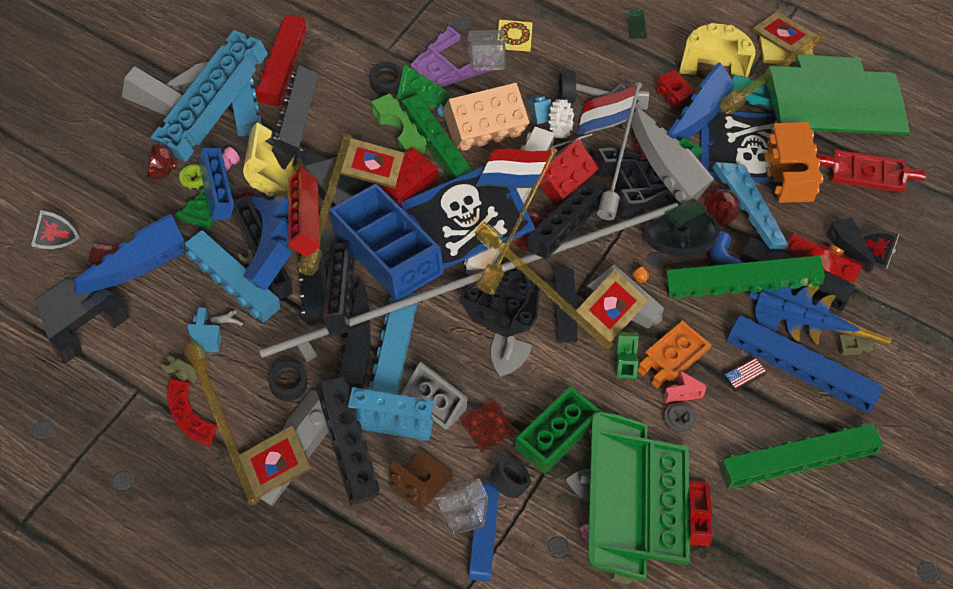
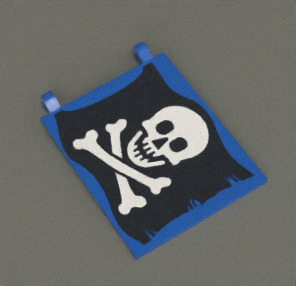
[701,110,821,184]
[401,166,535,269]

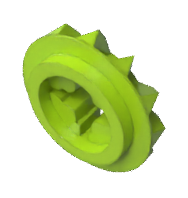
[179,164,204,190]

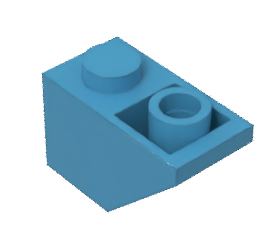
[525,95,552,124]

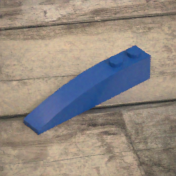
[667,62,735,142]
[74,214,184,295]

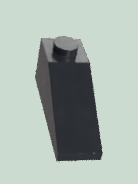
[827,217,876,273]

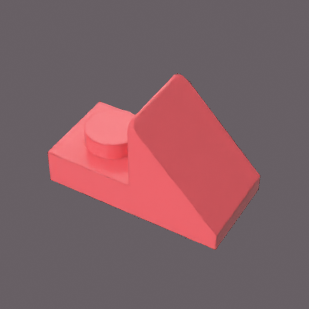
[663,372,706,404]

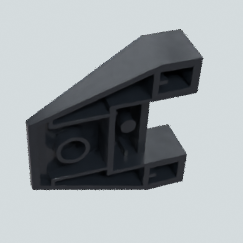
[292,135,373,207]
[592,148,670,218]
[34,278,130,364]

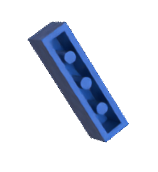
[199,148,234,220]

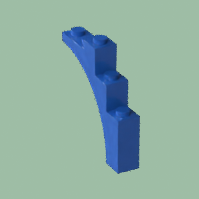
[243,196,292,291]

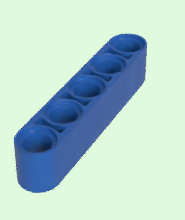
[469,481,499,582]

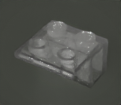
[467,30,506,70]
[435,478,488,535]

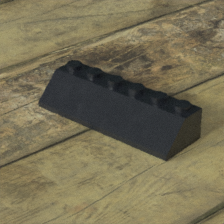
[271,65,318,170]
[297,206,327,325]

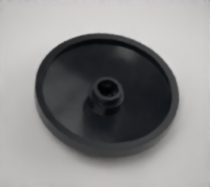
[644,205,719,257]

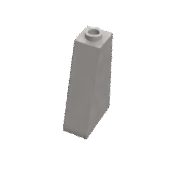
[122,66,183,116]
[586,265,664,328]

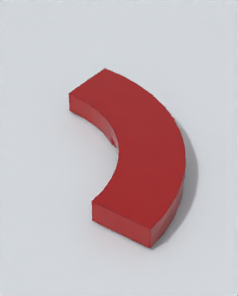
[167,378,217,446]

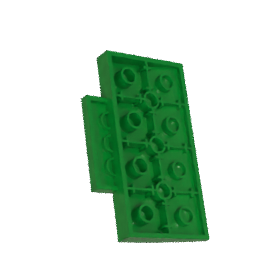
[764,54,909,135]

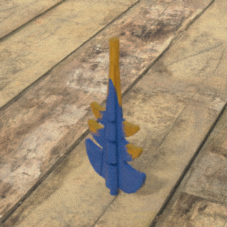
[749,286,892,346]

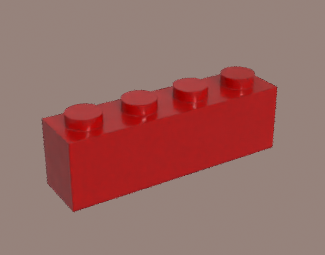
[785,232,864,283]

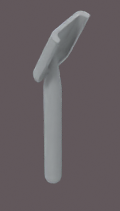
[576,83,649,110]

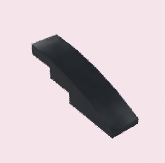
[554,269,578,343]

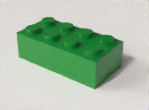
[515,386,601,474]

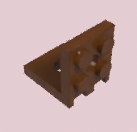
[389,450,453,512]

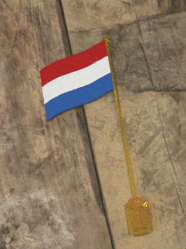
[476,148,557,294]

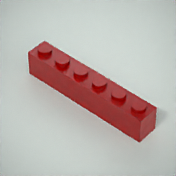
[256,15,307,106]
[288,167,320,257]

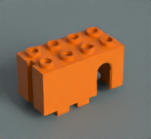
[764,122,823,203]

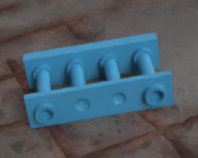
[348,387,434,441]

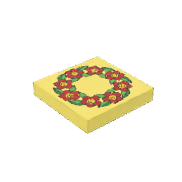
[497,20,532,52]

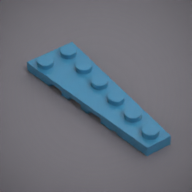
[713,162,788,250]

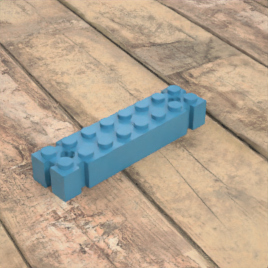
[150,30,268,162]

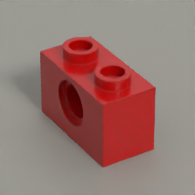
[656,70,696,112]

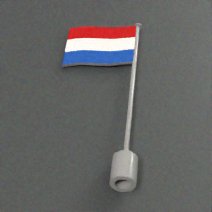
[576,82,642,220]

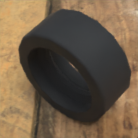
[370,62,402,96]
[558,70,576,103]
[268,361,307,401]
[490,457,531,499]

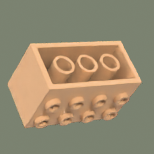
[443,83,529,151]

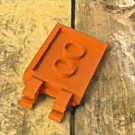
[637,320,711,388]

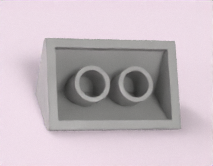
[401,362,467,430]

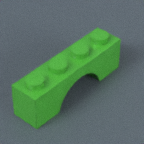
[371,93,427,154]

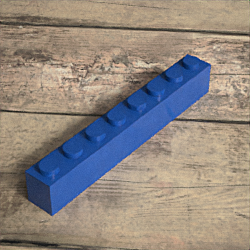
[727,315,883,414]

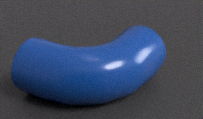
[709,231,743,265]

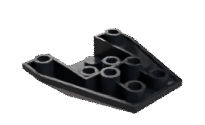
[459,267,541,337]

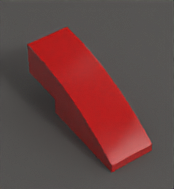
[689,481,713,546]

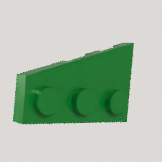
[397,64,452,108]
[175,182,233,229]

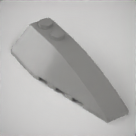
[631,108,714,205]
[259,391,341,506]

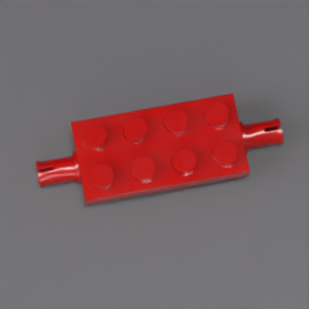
[817,150,926,193]

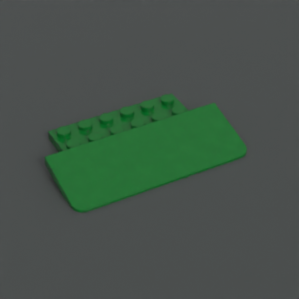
[588,412,690,582]

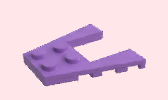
[410,26,495,87]

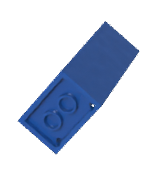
[329,184,444,301]

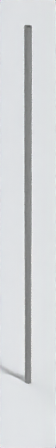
[259,203,679,358]

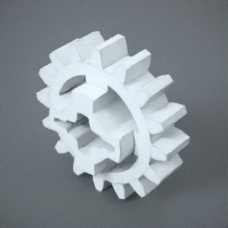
[549,100,574,138]

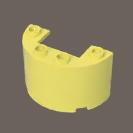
[679,23,755,80]
[243,122,303,197]

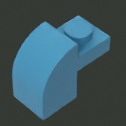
[188,308,222,352]

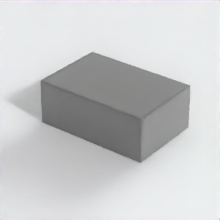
[297,341,317,362]

